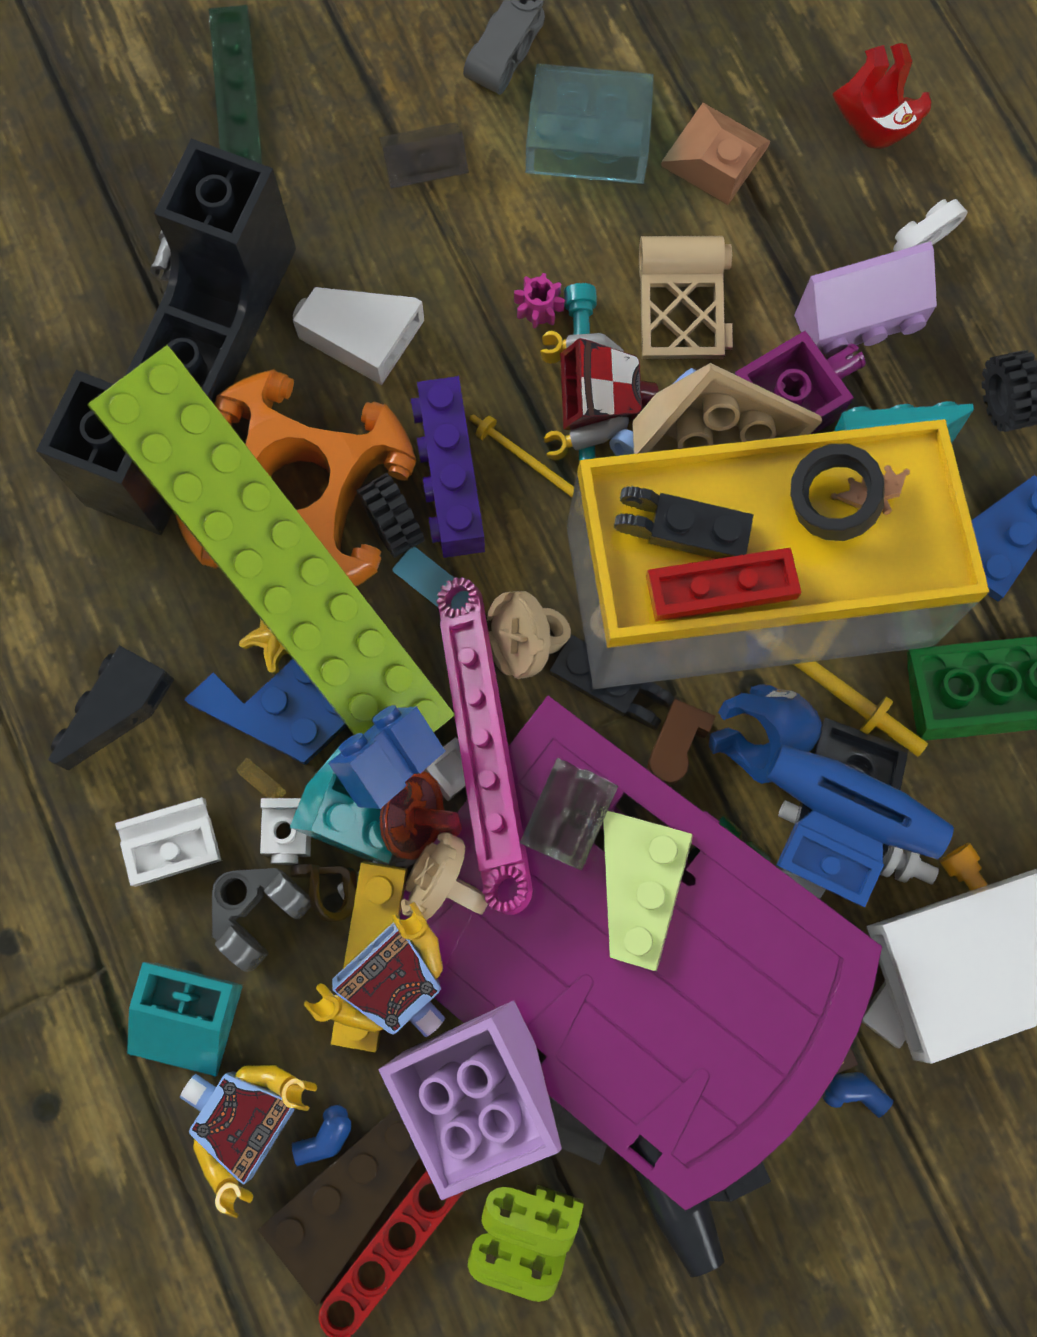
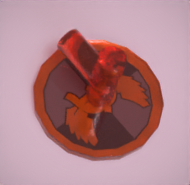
[379,771,462,860]

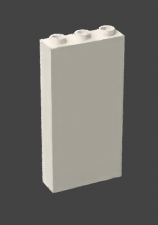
[867,869,1037,1064]

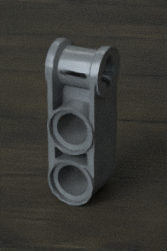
[463,0,545,95]

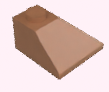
[661,103,770,205]

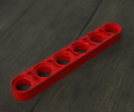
[319,1170,465,1337]

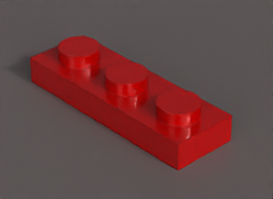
[646,547,802,622]

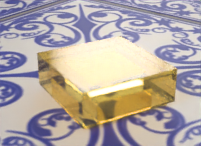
[237,758,287,798]

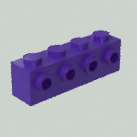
[411,376,485,558]

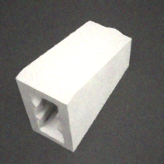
[293,287,424,385]

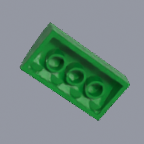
[907,636,1037,741]

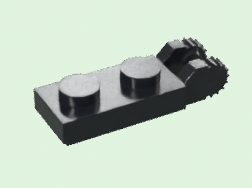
[614,486,754,559]
[549,634,675,730]

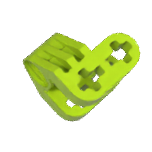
[468,1185,584,1302]

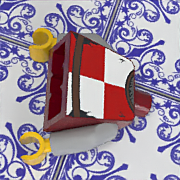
[540,331,659,460]

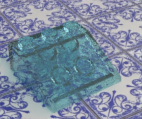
[525,64,654,184]

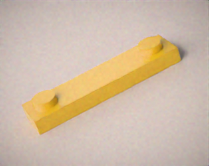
[331,861,408,1052]

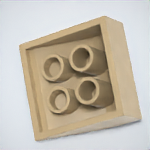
[633,363,822,454]

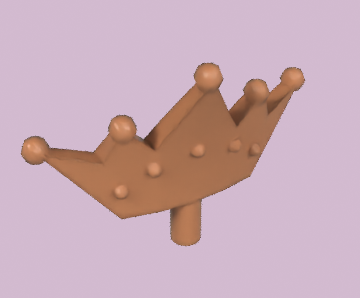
[831,465,910,515]

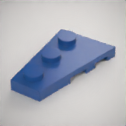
[971,475,1037,601]

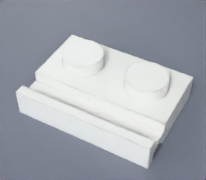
[115,797,222,887]

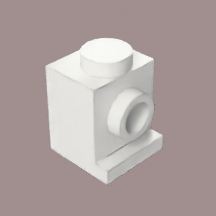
[260,798,311,865]

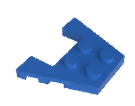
[185,659,347,765]

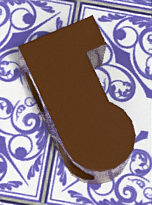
[647,699,716,786]

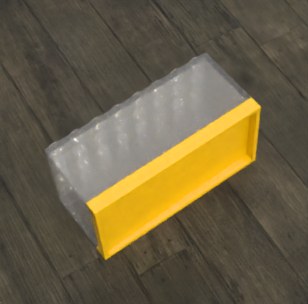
[567,419,989,689]

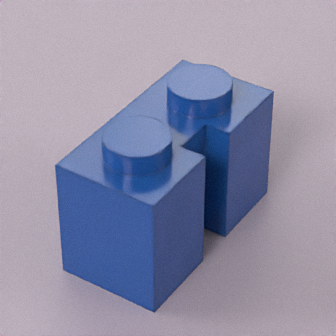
[328,705,445,809]

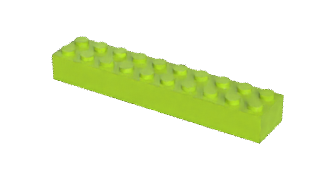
[88,345,455,735]

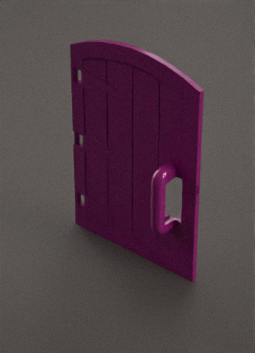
[400,696,882,1210]

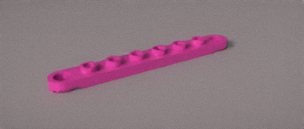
[437,577,533,915]

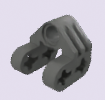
[212,868,312,972]

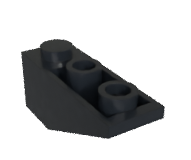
[48,645,174,771]

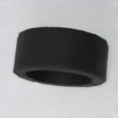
[790,444,885,541]

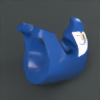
[709,684,822,784]

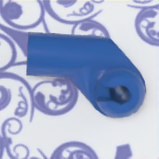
[822,1072,893,1118]
[292,1105,351,1166]

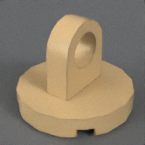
[487,591,571,679]
[401,832,488,920]

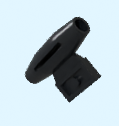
[630,1135,771,1277]

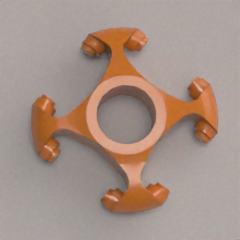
[175,369,416,587]

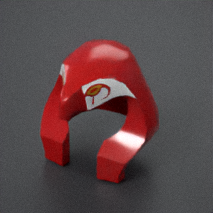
[832,43,931,149]

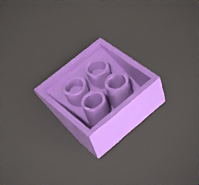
[378,1000,562,1200]

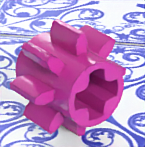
[514,273,565,329]

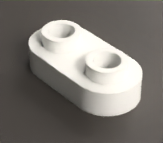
[893,199,968,252]

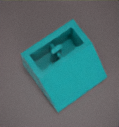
[289,747,410,864]
[127,962,243,1076]

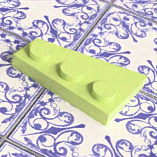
[603,809,693,971]

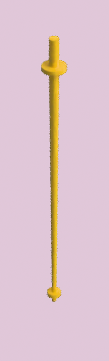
[469,415,928,757]

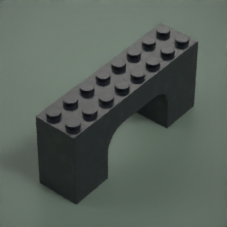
[36,138,296,536]

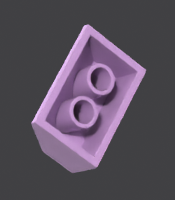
[794,241,937,357]

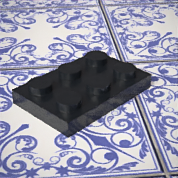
[794,718,909,858]

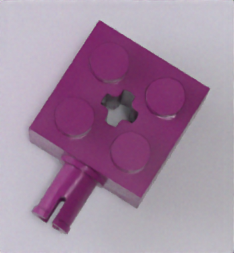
[735,331,866,434]

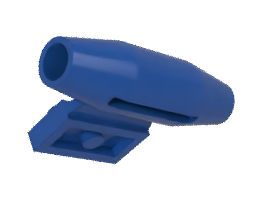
[766,745,954,907]

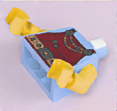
[304,902,445,1037]
[180,1065,317,1218]

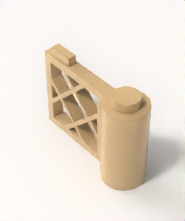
[639,236,733,359]

